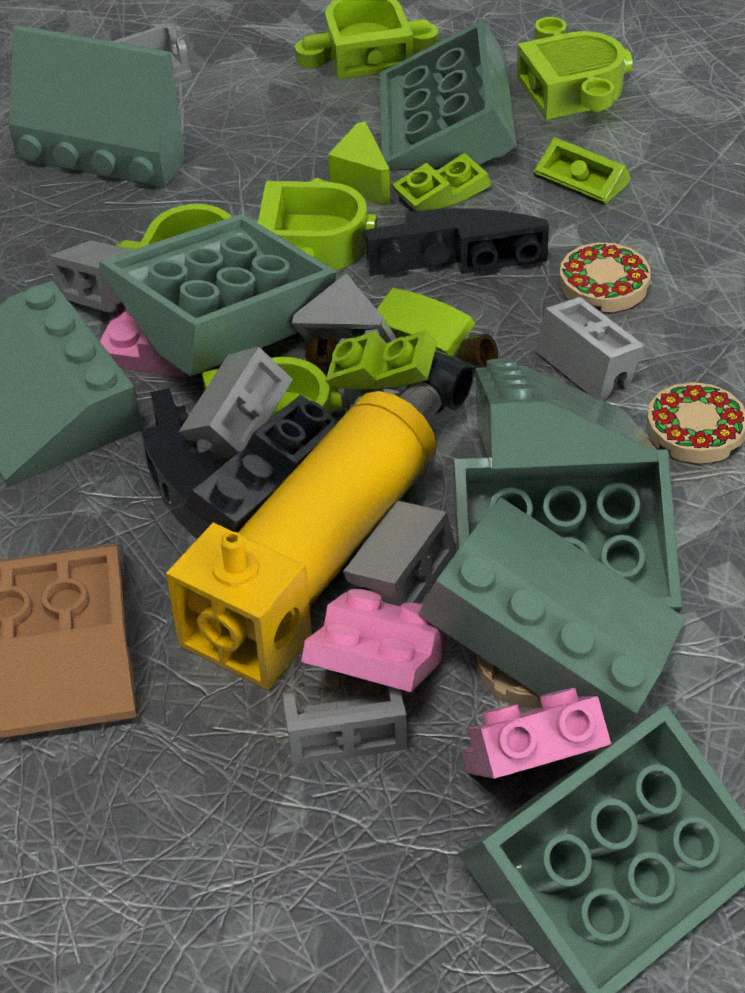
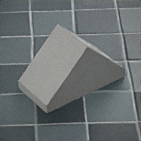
[292,273,396,344]

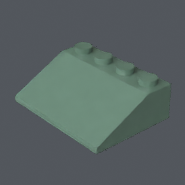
[380,19,517,170]
[9,25,185,188]
[99,214,337,376]
[0,280,142,487]
[475,358,658,469]
[453,449,682,610]
[418,497,686,740]
[458,705,745,993]

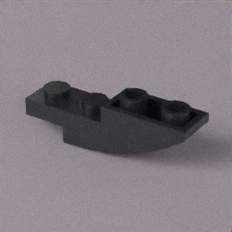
[365,208,549,276]
[140,388,241,539]
[184,395,338,532]

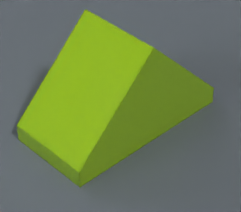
[328,121,391,205]

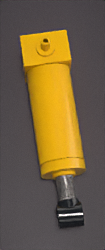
[166,350,475,691]

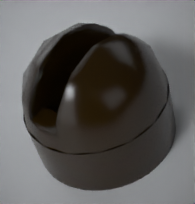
[457,334,498,371]
[305,336,338,377]

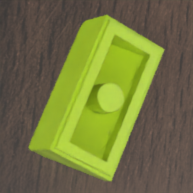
[533,137,631,205]

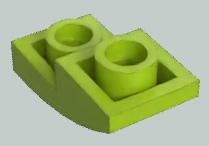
[392,153,491,211]
[377,288,476,356]
[325,330,437,389]

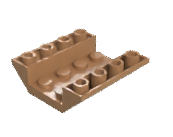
[0,542,137,738]

